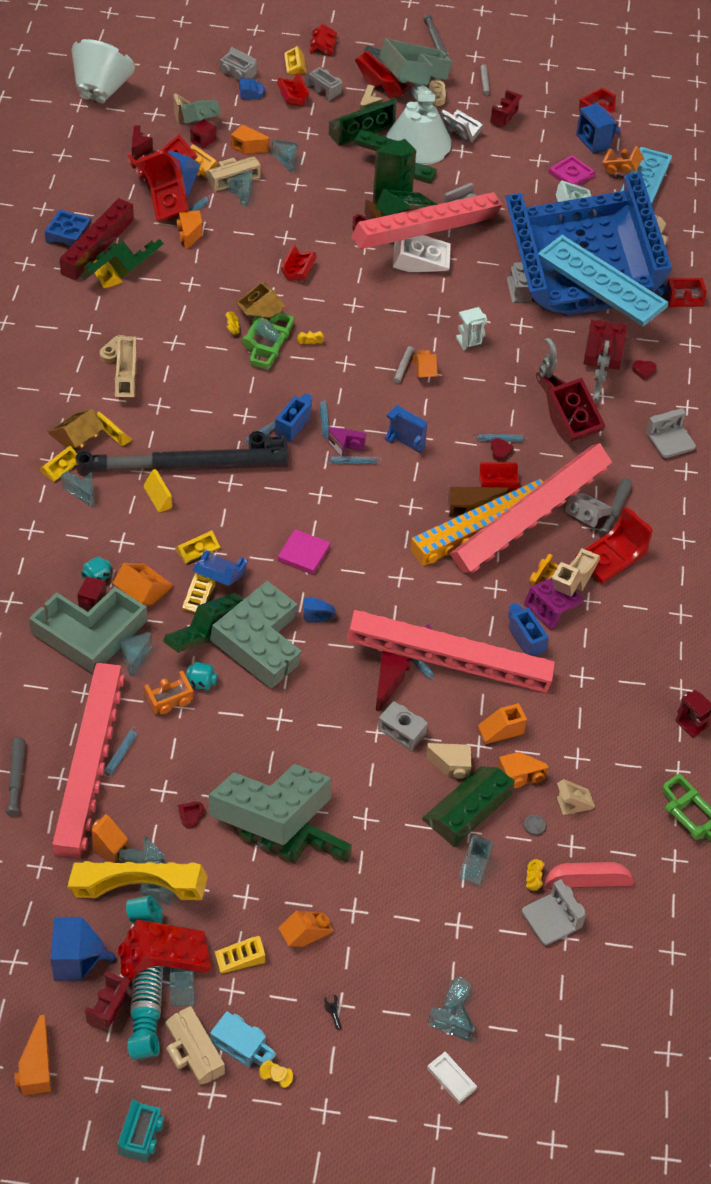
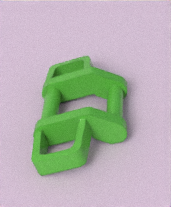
[241,313,294,369]
[662,774,711,841]

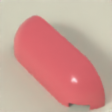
[545,862,634,888]

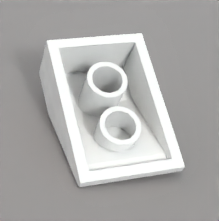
[393,235,451,272]

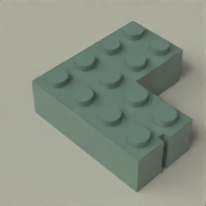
[379,38,453,86]
[210,581,302,689]
[29,587,148,674]
[209,764,331,845]

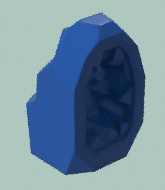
[239,78,265,100]
[303,597,336,622]

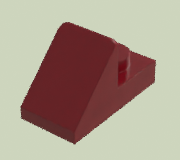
[131,125,153,160]

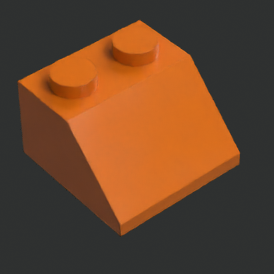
[112,562,174,605]

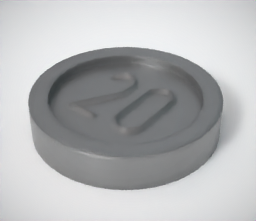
[524,815,546,836]

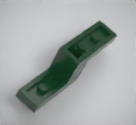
[354,130,437,184]
[81,238,164,280]
[163,593,243,653]
[237,823,352,864]

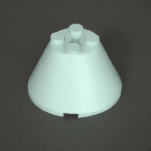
[71,39,135,104]
[386,101,452,165]

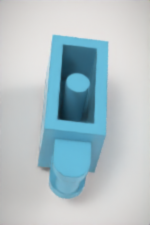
[210,1011,276,1068]

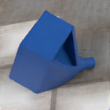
[576,103,621,154]
[50,917,115,981]

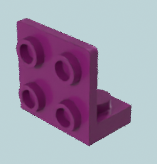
[524,578,584,630]

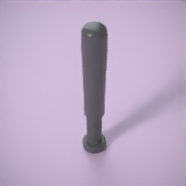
[423,15,447,55]
[599,479,632,537]
[6,737,25,816]

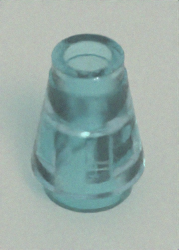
[253,317,281,343]
[442,976,473,1013]

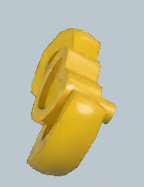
[225,311,240,335]
[297,331,325,344]
[526,859,544,891]
[259,1060,293,1088]

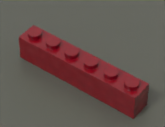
[59,198,134,281]

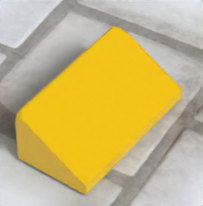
[284,46,306,75]
[93,260,123,288]
[97,412,132,447]
[39,446,77,482]
[144,469,172,512]
[175,530,221,564]

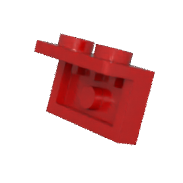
[309,23,337,56]
[276,73,309,106]
[281,245,317,281]
[479,462,520,491]

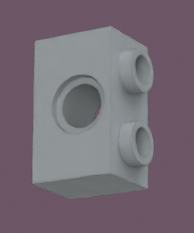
[378,701,428,751]

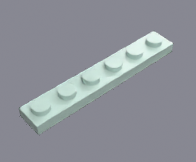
[411,85,435,102]

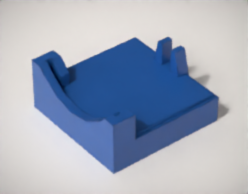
[44,209,92,247]
[385,405,428,453]
[193,550,248,586]

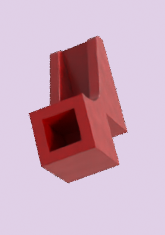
[355,51,411,99]

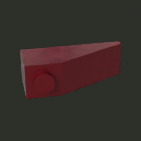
[376,650,411,711]

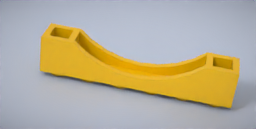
[67,861,208,900]

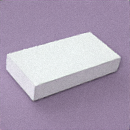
[427,1052,477,1104]

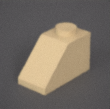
[426,743,471,779]

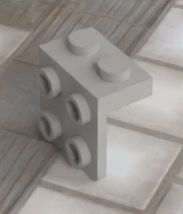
[440,110,484,143]
[646,408,696,458]
[522,879,586,945]

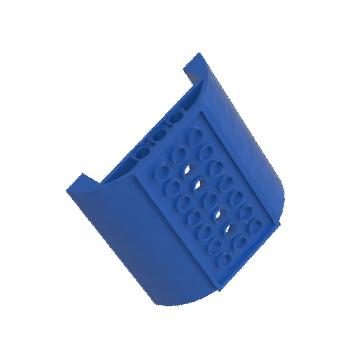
[505,172,672,316]

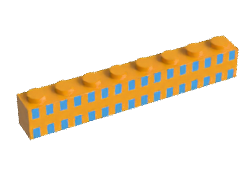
[410,479,543,566]

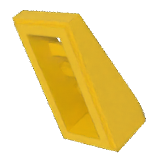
[182,573,215,614]
[215,936,265,974]

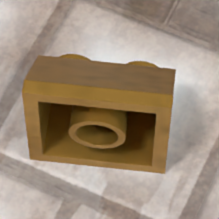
[235,281,285,317]
[48,408,104,450]

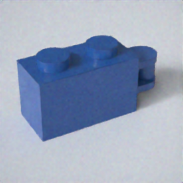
[275,394,312,442]
[508,603,549,656]

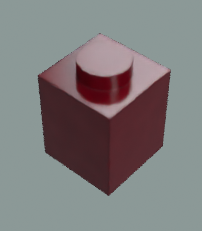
[190,119,216,149]
[77,576,107,610]

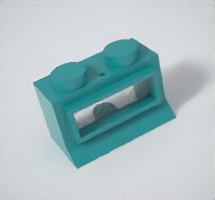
[117,1099,165,1162]

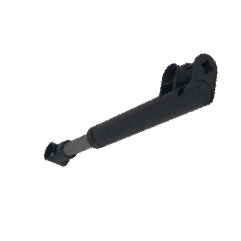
[75,431,288,477]

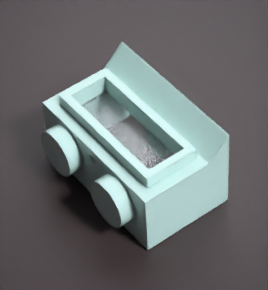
[456,307,487,351]

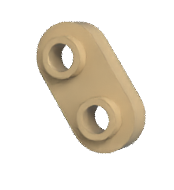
[429,80,446,106]
[100,335,124,364]

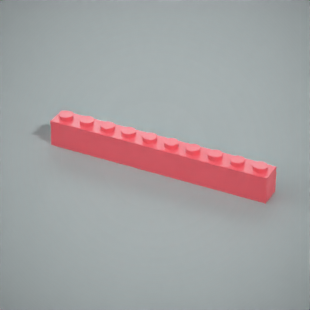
[351,192,503,250]
[449,443,612,573]
[346,610,555,693]
[52,663,125,859]

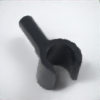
[324,994,342,1030]

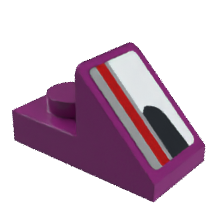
[328,426,367,458]

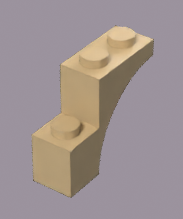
[115,336,137,397]
[552,548,600,597]

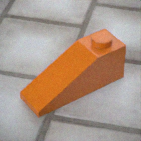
[15,1015,51,1096]

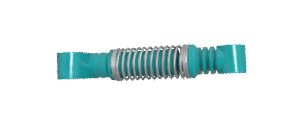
[126,895,164,1060]

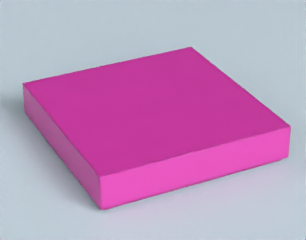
[548,155,596,186]
[278,529,330,575]

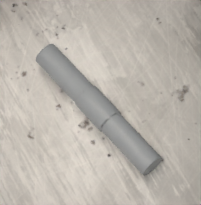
[480,64,490,96]
[393,346,414,384]

